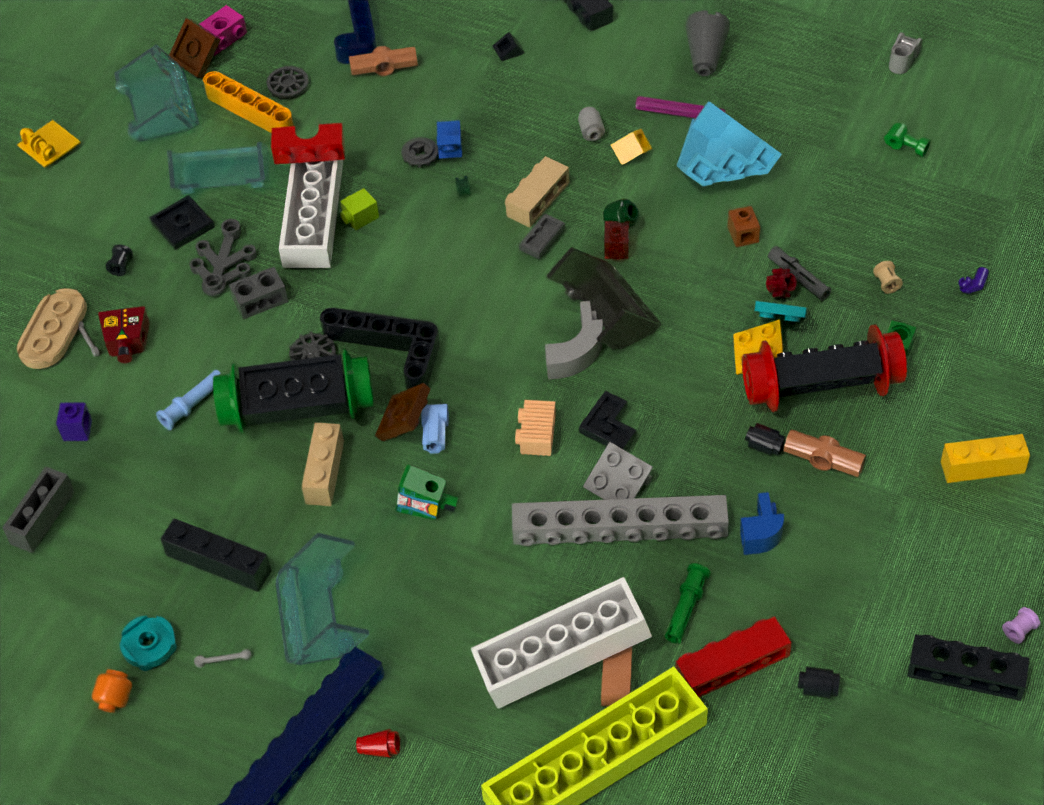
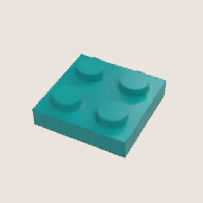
[754,301,807,322]

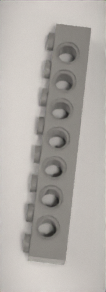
[512,495,729,546]

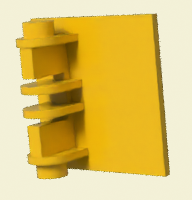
[17,120,81,168]
[733,319,783,375]

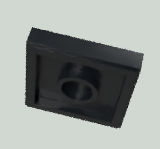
[149,195,215,250]

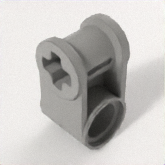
[889,32,923,74]

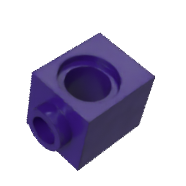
[56,402,92,441]

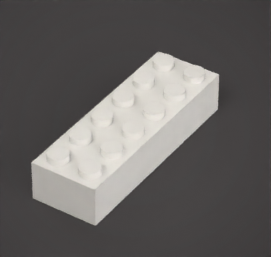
[279,160,343,268]
[471,577,652,709]

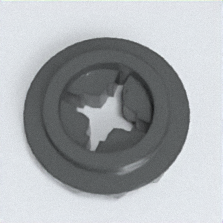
[401,137,439,168]

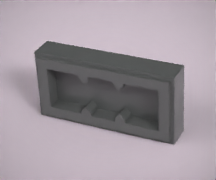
[519,214,565,259]

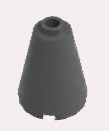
[685,10,730,76]

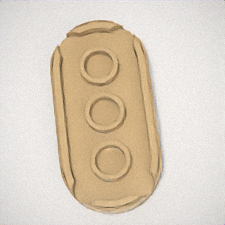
[17,288,87,369]

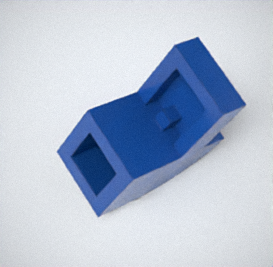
[437,120,462,159]
[740,492,784,555]

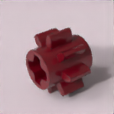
[766,268,797,298]

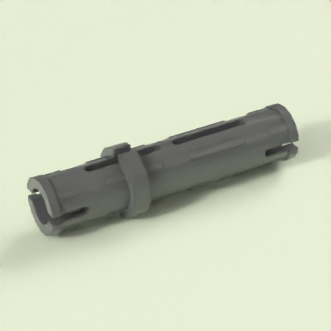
[768,246,831,301]

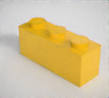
[941,434,1030,483]

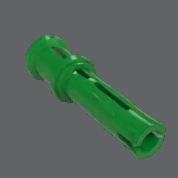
[664,563,711,644]

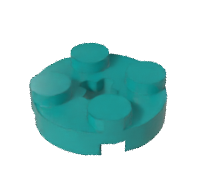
[120,615,177,671]

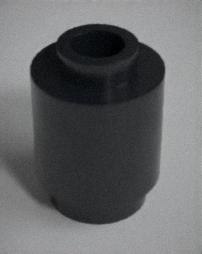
[745,423,786,456]
[798,666,840,698]

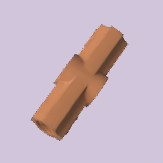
[349,46,418,76]
[783,430,866,477]

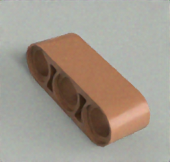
[601,646,632,706]

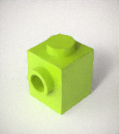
[340,188,379,231]

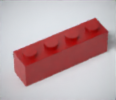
[675,616,792,698]

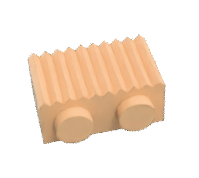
[515,400,556,456]

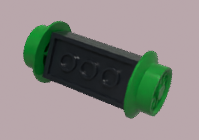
[213,348,374,434]

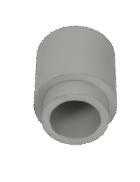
[578,107,605,141]

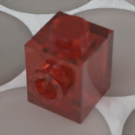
[604,221,629,260]

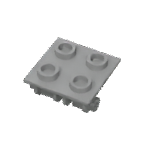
[583,442,653,500]

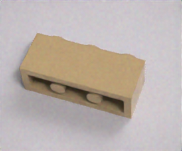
[505,156,569,228]
[302,423,344,506]

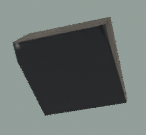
[492,32,525,61]

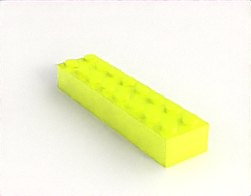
[481,666,708,805]

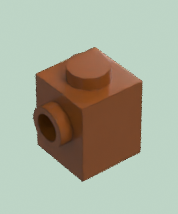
[727,206,760,247]

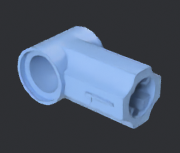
[421,404,449,454]

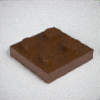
[168,18,221,79]
[375,383,431,441]

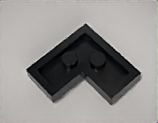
[579,391,637,451]

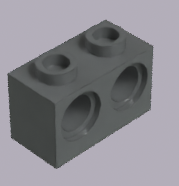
[229,267,288,320]

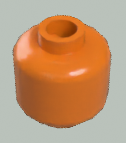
[92,669,132,713]

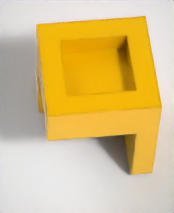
[611,129,652,165]

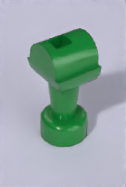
[884,123,931,157]

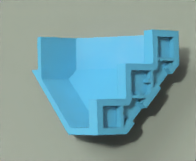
[677,101,782,186]

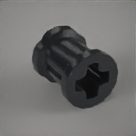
[106,244,133,276]

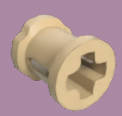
[873,261,903,294]

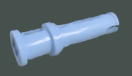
[156,370,221,430]

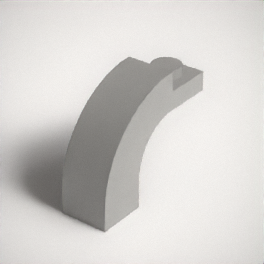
[545,301,603,380]

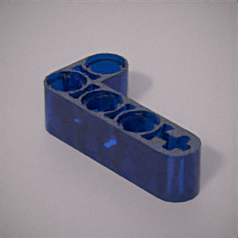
[334,0,377,64]

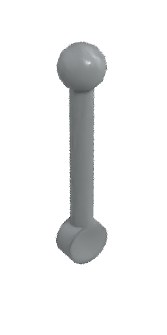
[78,321,100,357]
[194,649,252,668]

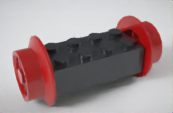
[742,324,907,412]

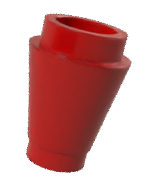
[356,729,400,758]

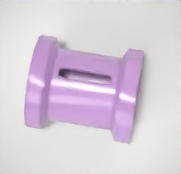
[1002,607,1041,644]

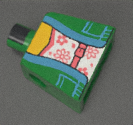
[395,464,459,520]

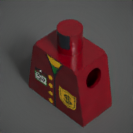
[98,306,150,364]

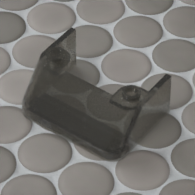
[546,247,662,350]

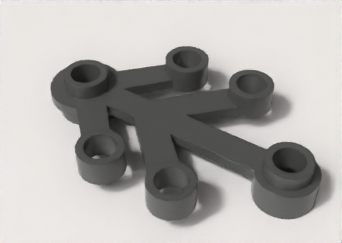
[189,219,257,296]

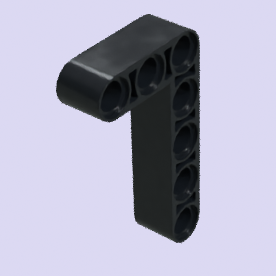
[320,308,440,389]

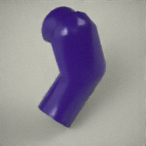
[958,267,989,294]

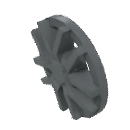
[267,66,309,100]
[289,331,336,361]

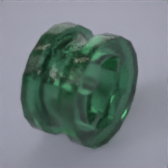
[455,176,471,199]

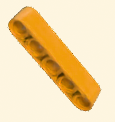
[203,71,294,133]

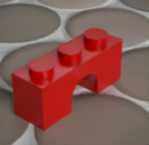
[271,123,345,164]

